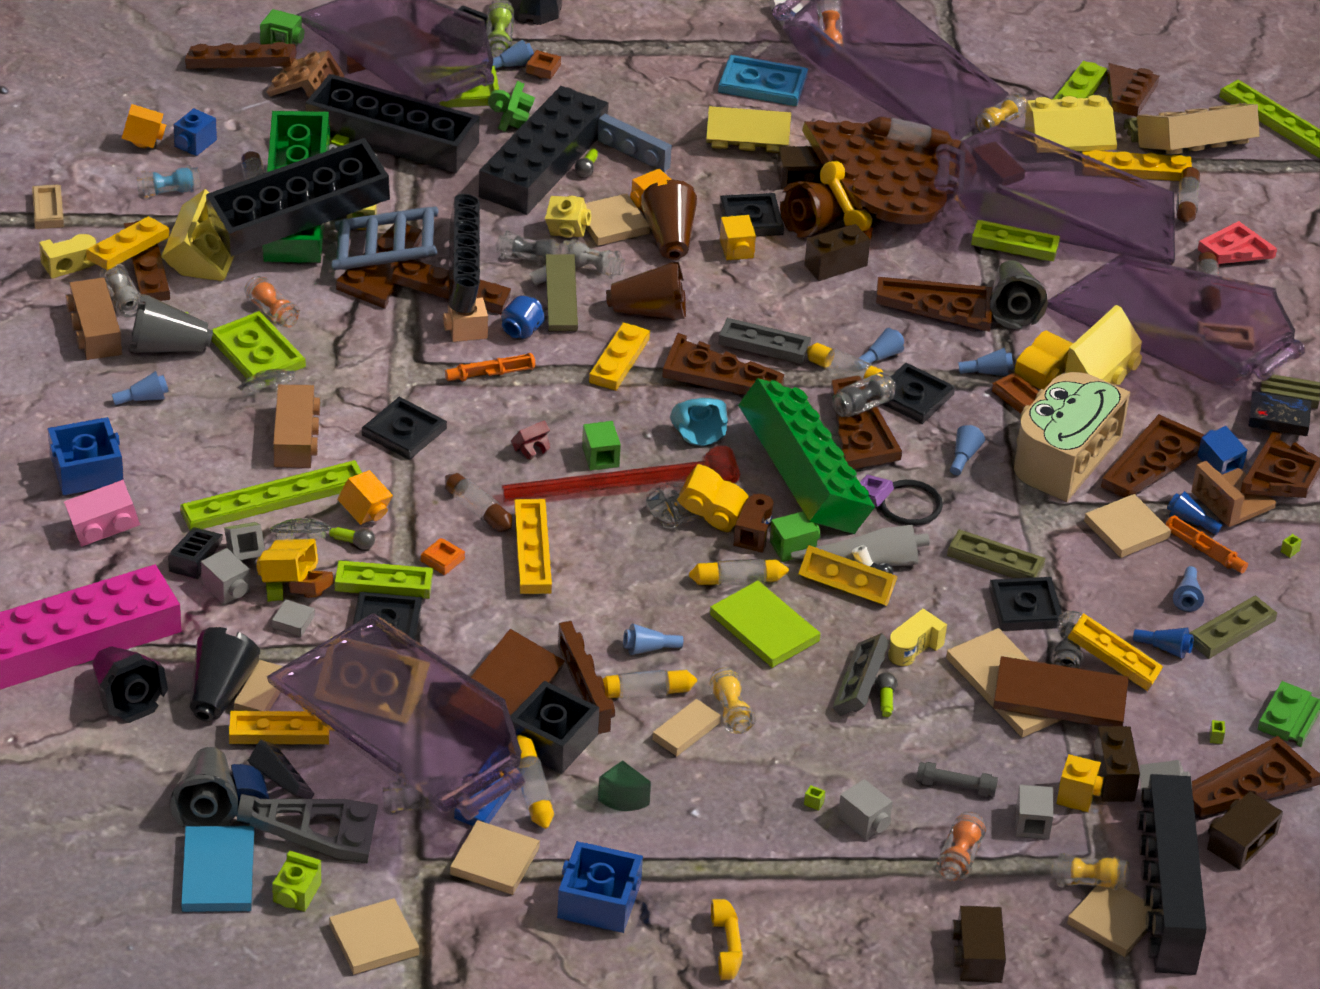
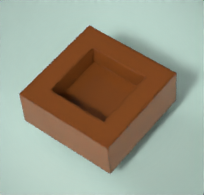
[526,50,561,80]
[289,570,334,598]

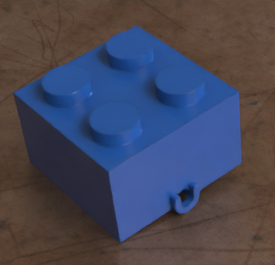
[47,417,124,495]
[557,841,643,933]

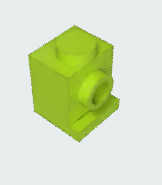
[272,850,322,912]

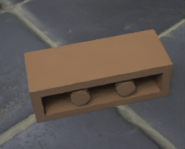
[65,277,122,360]
[274,384,320,468]

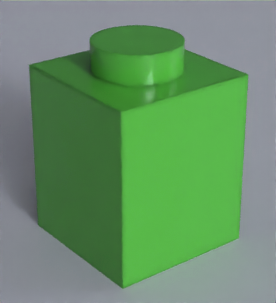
[582,421,621,471]
[770,511,820,562]

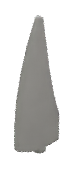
[791,525,930,566]

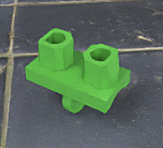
[488,81,535,132]

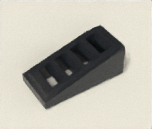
[168,527,223,579]
[247,740,315,799]

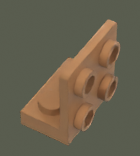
[266,50,345,98]
[1191,461,1276,527]

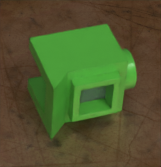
[260,9,305,46]

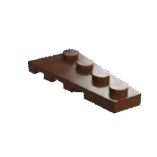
[1107,63,1160,117]
[336,223,422,309]
[876,277,992,332]
[662,333,785,395]
[831,375,902,469]
[1101,414,1204,498]
[1192,736,1320,817]

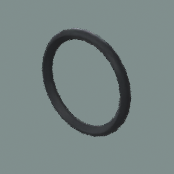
[879,479,943,525]

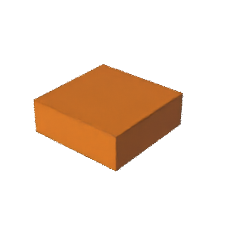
[421,538,465,575]

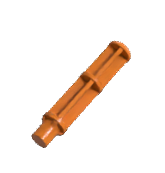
[445,353,536,382]
[1165,515,1248,574]

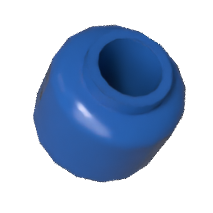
[501,295,544,339]

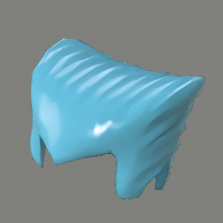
[670,398,728,446]

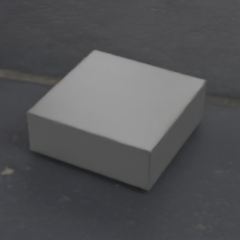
[272,599,315,637]

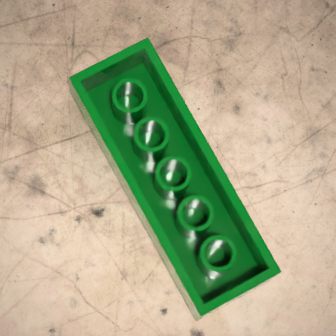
[262,111,330,263]
[738,378,875,534]

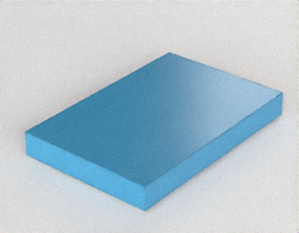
[718,55,808,106]
[181,826,254,912]

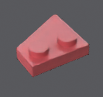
[1198,221,1277,264]

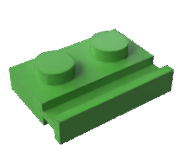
[1257,681,1320,747]

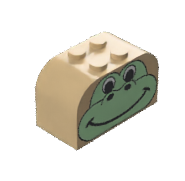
[1014,372,1130,502]

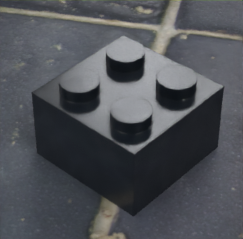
[507,680,600,774]

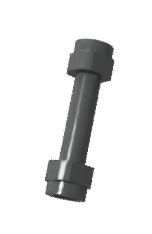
[916,762,998,797]

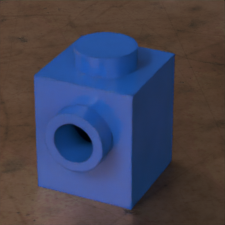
[173,108,217,156]
[1197,426,1248,475]

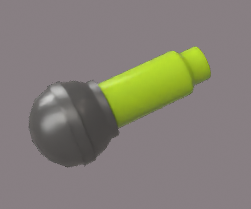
[575,149,598,177]
[329,527,375,550]
[875,672,898,717]

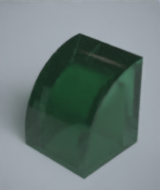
[598,760,651,811]

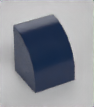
[231,764,269,814]

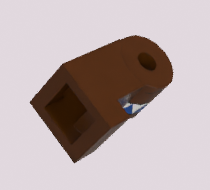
[733,493,773,553]

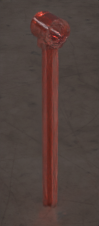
[502,446,741,502]

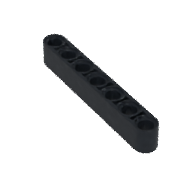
[448,194,480,313]

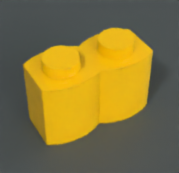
[1014,330,1074,390]
[677,464,749,532]
[256,539,318,583]

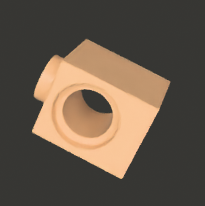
[443,298,488,342]

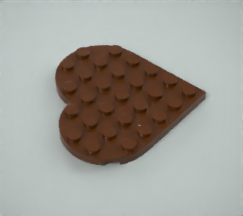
[802,120,976,224]

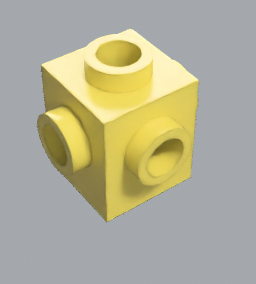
[545,196,591,238]

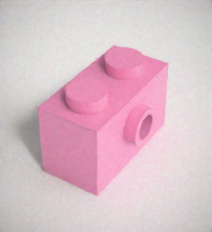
[64,480,140,547]

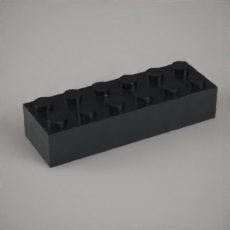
[305,74,480,173]
[478,86,609,215]
[206,138,390,257]
[1136,774,1207,975]

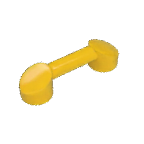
[820,161,872,232]
[711,899,743,980]

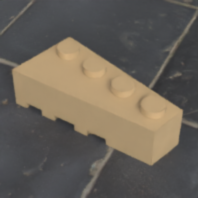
[1137,103,1260,154]

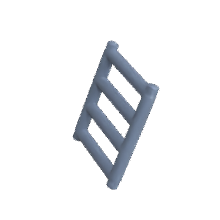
[331,206,439,270]

